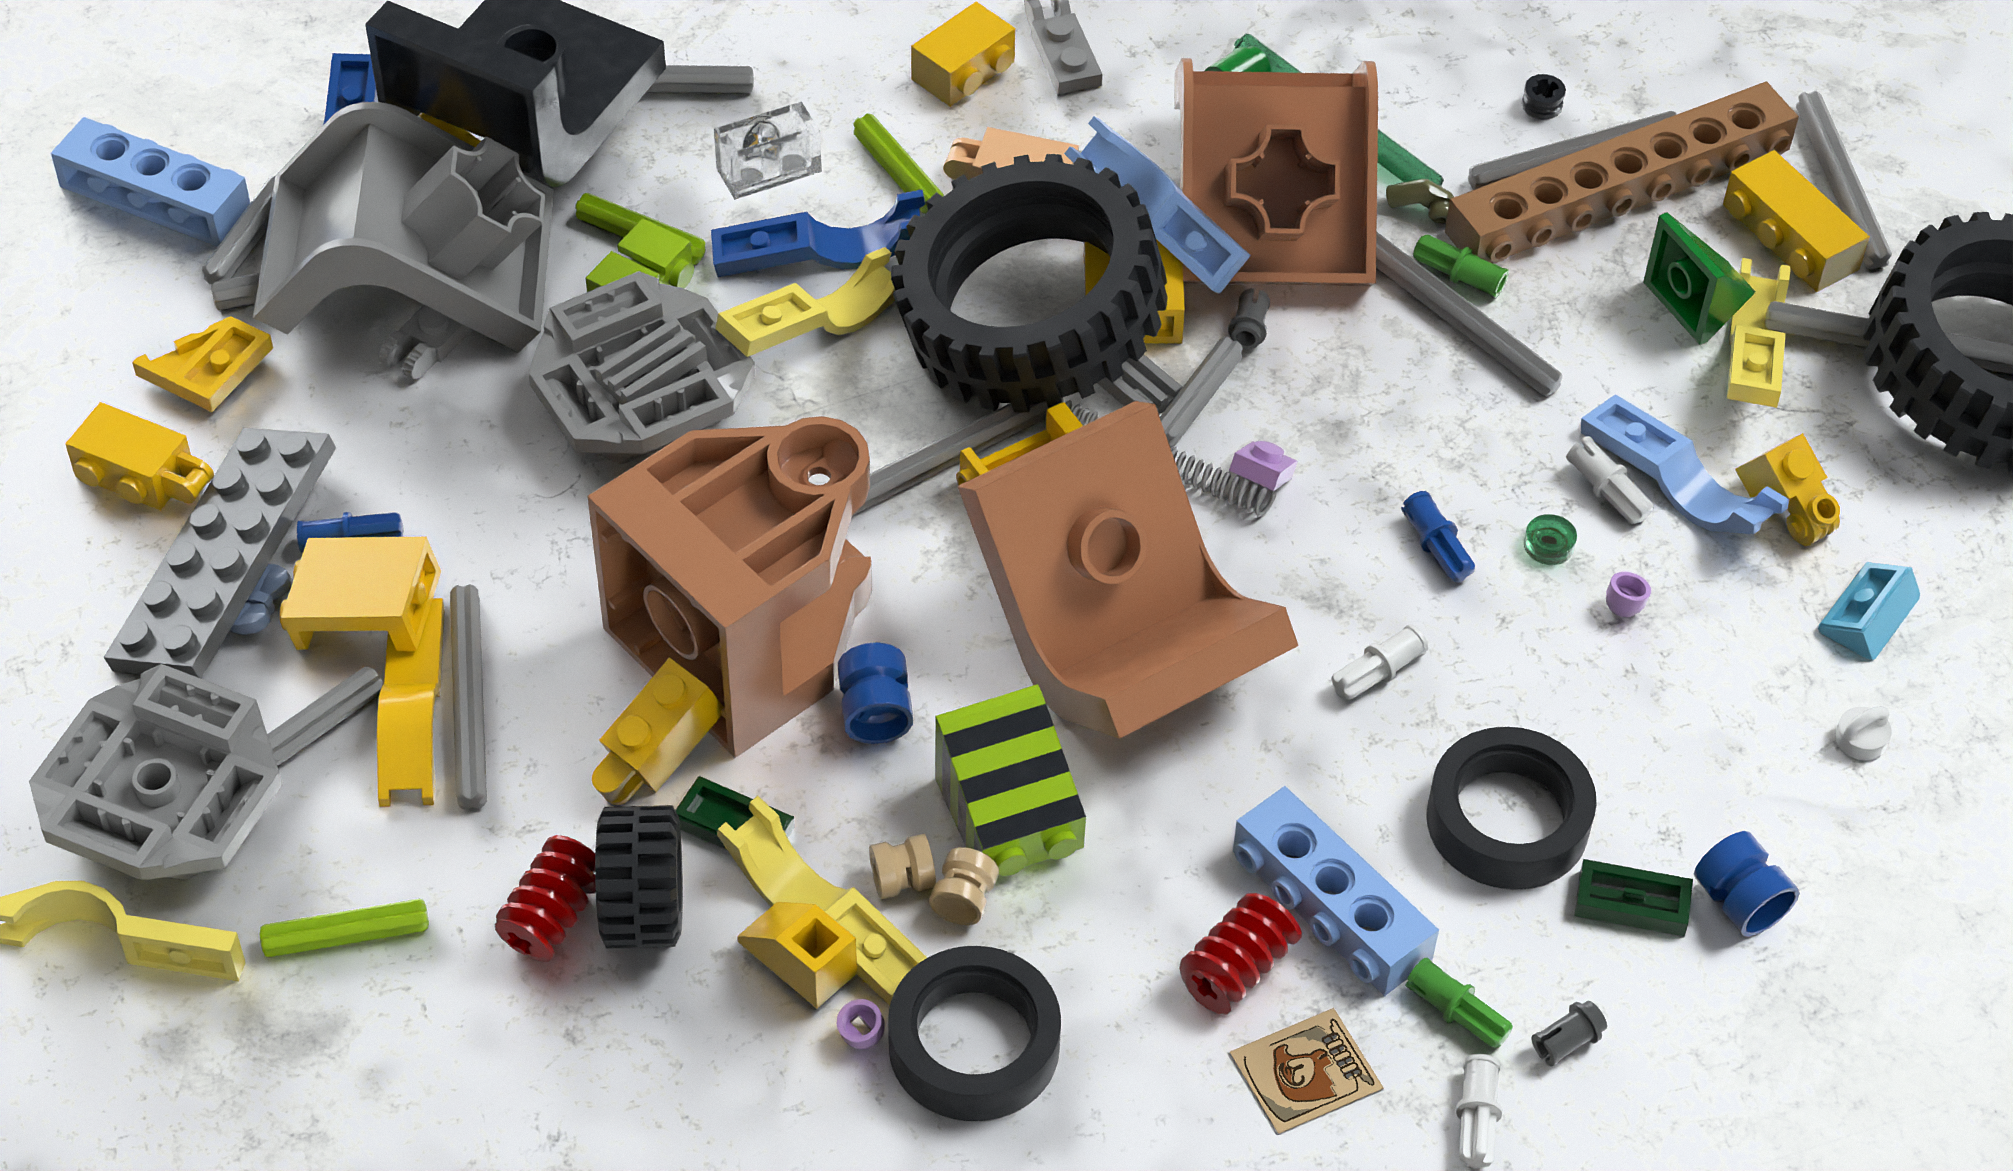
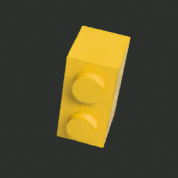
[911,1,1016,107]

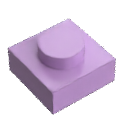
[1229,441,1298,491]

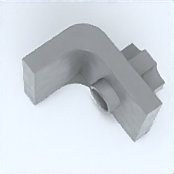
[253,102,554,353]

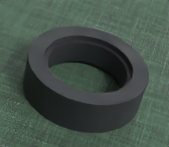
[1426,727,1597,890]
[888,946,1061,1121]

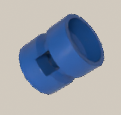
[837,642,913,744]
[1694,831,1800,937]

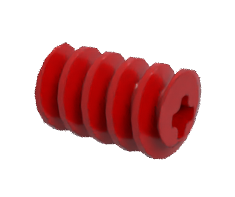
[495,835,596,962]
[1179,893,1302,1015]

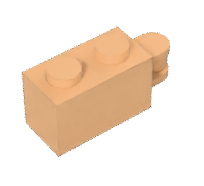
[943,127,1079,180]

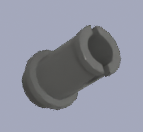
[1228,288,1270,350]
[1531,1001,1608,1066]

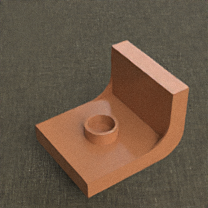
[1174,58,1378,286]
[957,401,1299,739]

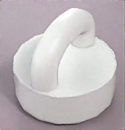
[1835,706,1892,760]

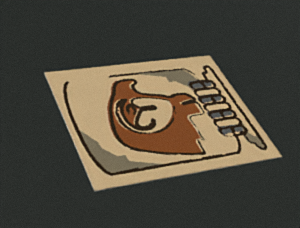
[1229,1008,1384,1134]

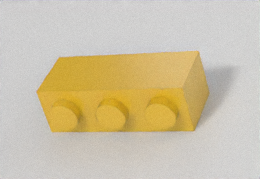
[1723,150,1870,292]

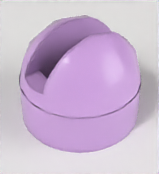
[1606,572,1651,618]
[837,999,885,1049]

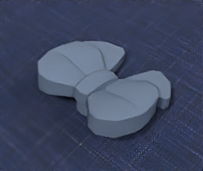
[230,564,292,634]

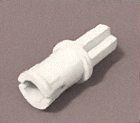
[1566,436,1654,525]
[1331,624,1428,700]
[1456,1054,1503,1169]

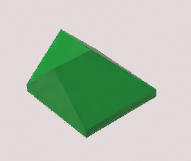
[1643,212,1756,345]

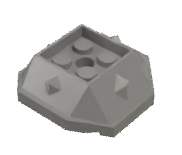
[528,271,755,464]
[29,664,282,880]

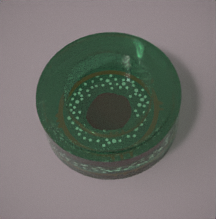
[1524,514,1577,565]

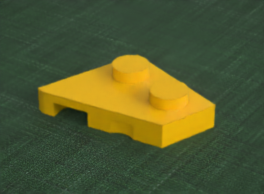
[132,316,273,412]

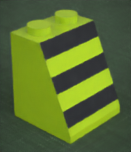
[935,684,1086,876]

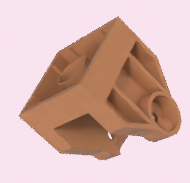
[587,416,872,758]

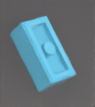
[1818,562,1920,660]

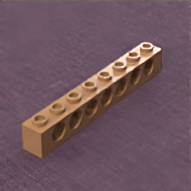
[1445,81,1799,263]

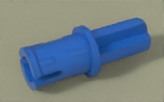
[1401,491,1475,582]
[297,512,404,554]

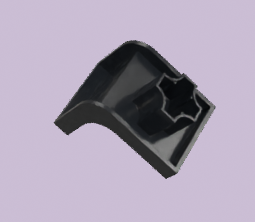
[365,0,666,187]

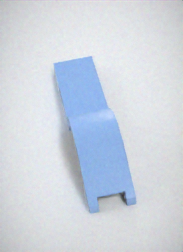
[1064,116,1251,293]
[1581,394,1789,534]

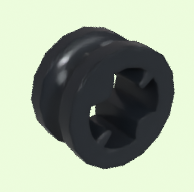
[1521,74,1566,120]

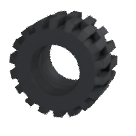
[595,805,683,948]

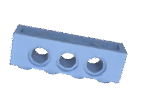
[51,117,250,247]
[1233,786,1439,996]

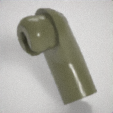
[1386,178,1454,224]

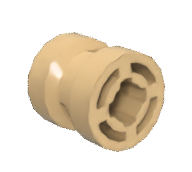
[869,834,936,900]
[929,847,999,925]

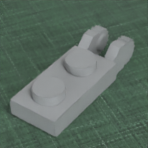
[1024,0,1103,95]
[378,305,473,380]

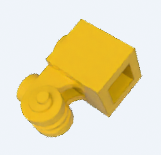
[1735,433,1840,546]

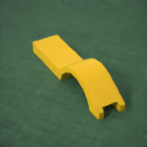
[377,598,445,807]

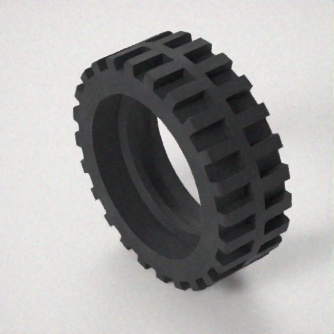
[891,154,1168,412]
[1863,212,2013,472]

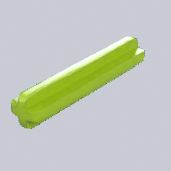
[853,113,944,214]
[575,193,706,265]
[259,898,429,957]

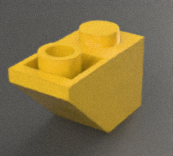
[737,902,857,1009]

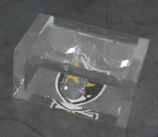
[714,101,822,200]

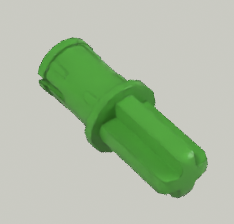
[1413,235,1509,298]
[1405,957,1513,1048]

